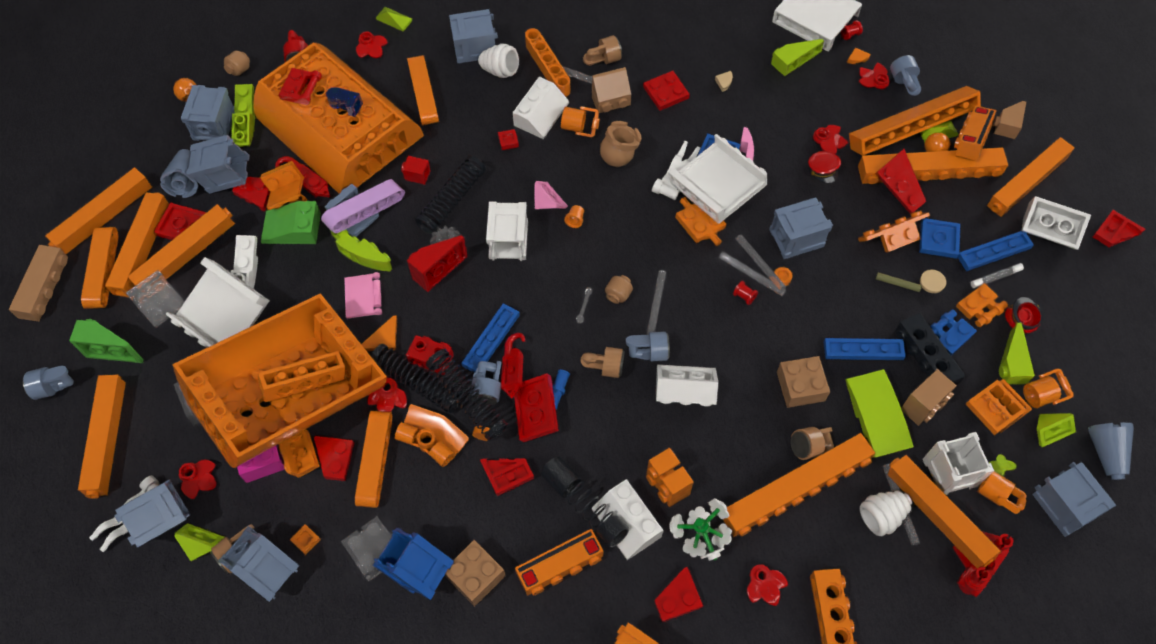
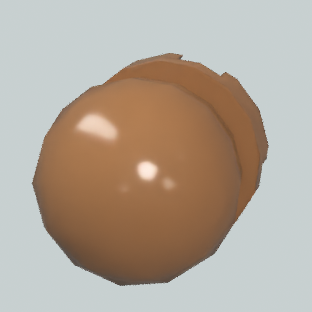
[600,121,642,167]

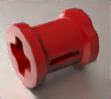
[840,20,863,40]
[733,281,758,305]

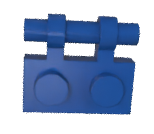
[930,309,977,356]

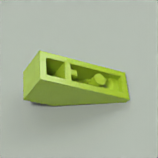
[771,39,824,76]
[999,323,1035,384]

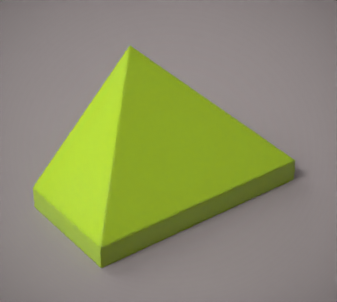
[376,7,412,31]
[919,121,958,142]
[1037,413,1076,447]
[175,523,224,561]

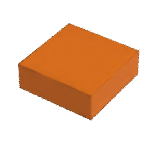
[290,524,321,555]

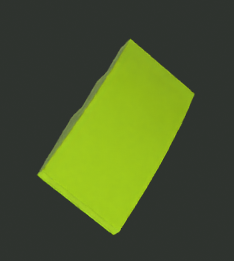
[845,369,914,457]

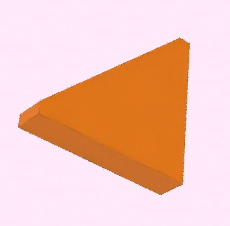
[361,316,397,351]

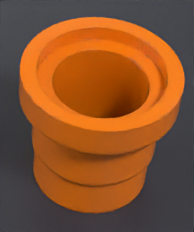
[564,205,584,228]

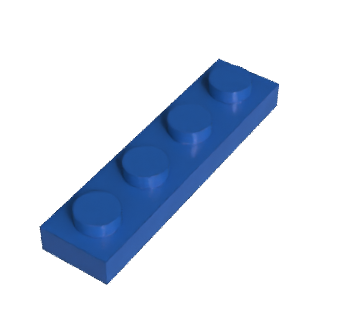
[958,231,1034,271]
[462,303,520,373]
[824,338,905,360]

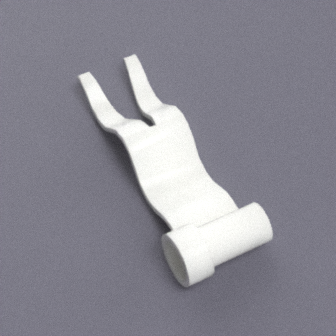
[652,141,700,200]
[89,475,159,552]

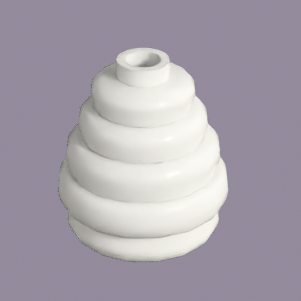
[478,44,519,78]
[860,491,912,536]

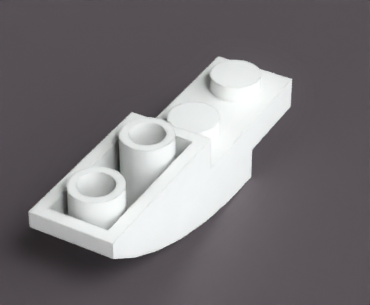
[231,235,258,289]

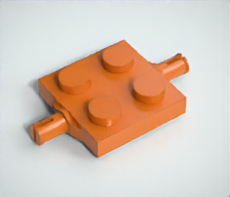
[675,197,727,246]

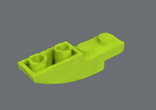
[232,84,255,147]
[330,229,392,272]

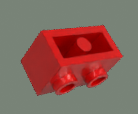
[406,335,454,375]

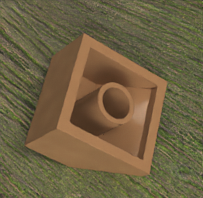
[592,67,631,113]

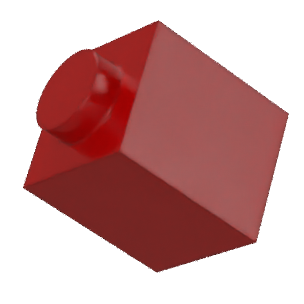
[401,156,431,185]

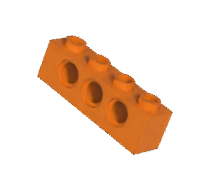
[258,351,345,402]
[810,569,857,644]

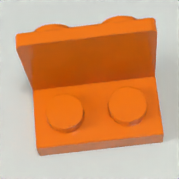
[260,161,304,210]

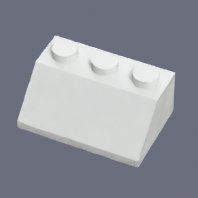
[513,77,569,139]
[1022,196,1091,250]
[656,365,718,406]
[592,479,663,560]

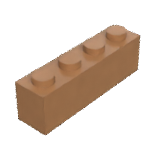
[9,245,68,322]

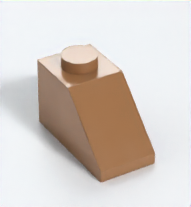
[993,101,1026,139]

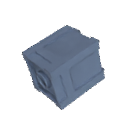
[449,9,498,63]
[181,85,235,141]
[186,135,250,194]
[769,198,833,259]
[1032,462,1116,537]
[114,479,191,547]
[218,526,299,602]

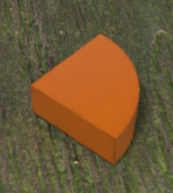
[847,48,871,64]

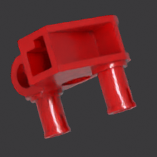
[952,531,1013,597]

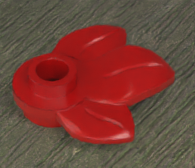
[356,32,388,58]
[859,63,889,89]
[813,125,848,154]
[368,378,407,412]
[179,460,216,499]
[747,565,788,606]

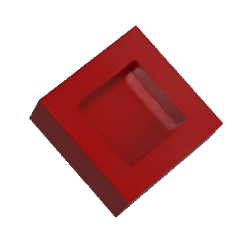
[498,129,519,150]

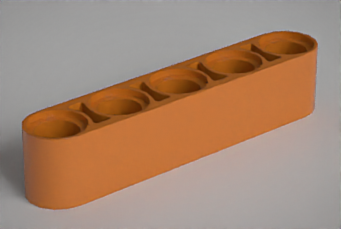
[525,28,570,97]
[407,55,439,126]
[81,227,119,309]
[355,411,392,508]

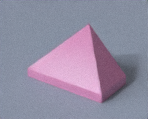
[535,181,568,209]

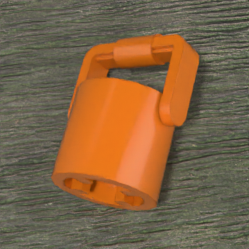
[561,107,600,137]
[1023,369,1074,408]
[977,471,1027,514]

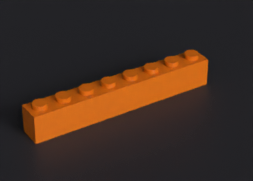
[849,86,981,156]
[858,148,1008,184]
[723,433,875,537]

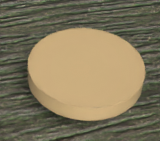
[920,270,946,293]

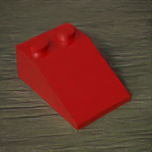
[407,235,468,292]

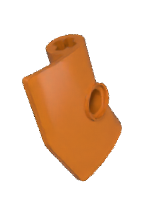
[395,404,469,467]

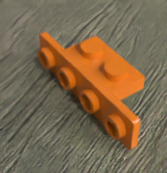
[858,211,930,252]

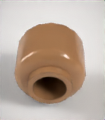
[224,51,250,76]
[605,275,633,304]

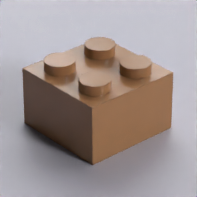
[777,356,830,408]
[901,369,957,426]
[445,540,506,607]

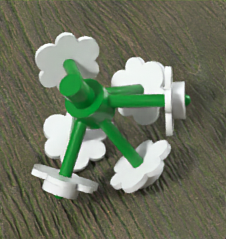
[670,498,732,561]

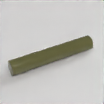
[876,272,922,292]

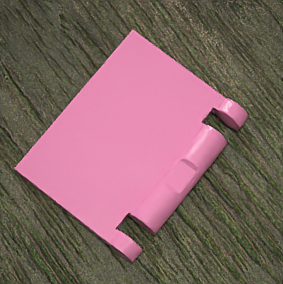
[345,272,382,319]

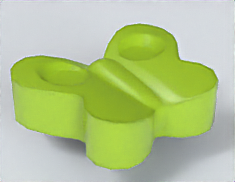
[989,454,1016,477]

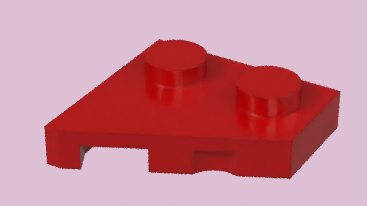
[1093,210,1145,247]
[314,436,354,481]
[480,458,534,496]
[654,567,703,622]

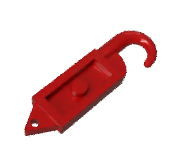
[275,156,330,197]
[501,333,525,399]

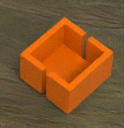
[646,448,694,507]

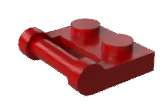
[279,68,322,105]

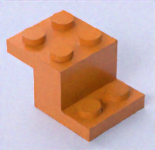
[966,379,1032,435]

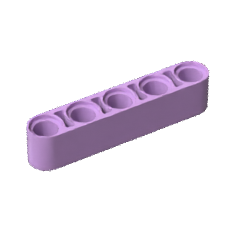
[321,179,405,233]

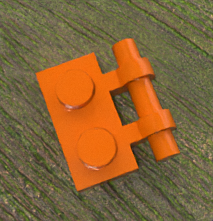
[956,283,1008,327]

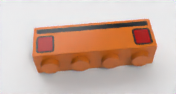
[954,106,996,161]
[515,529,603,596]

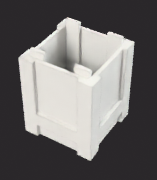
[486,202,528,261]
[923,432,994,495]

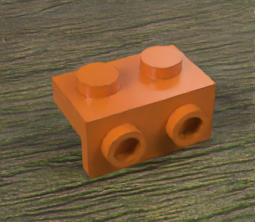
[278,430,320,477]

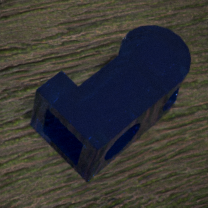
[326,87,363,117]

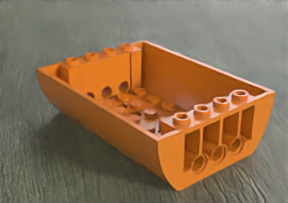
[254,42,424,194]
[172,293,387,468]

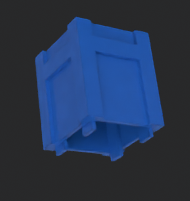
[372,528,454,600]

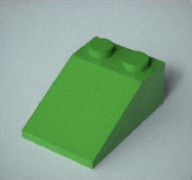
[261,201,321,244]
[69,319,143,363]

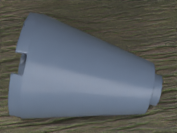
[160,149,198,198]
[1088,423,1134,480]

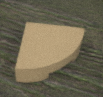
[715,71,733,92]

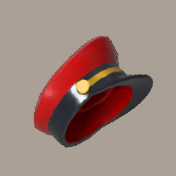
[808,151,841,183]
[1005,297,1043,333]

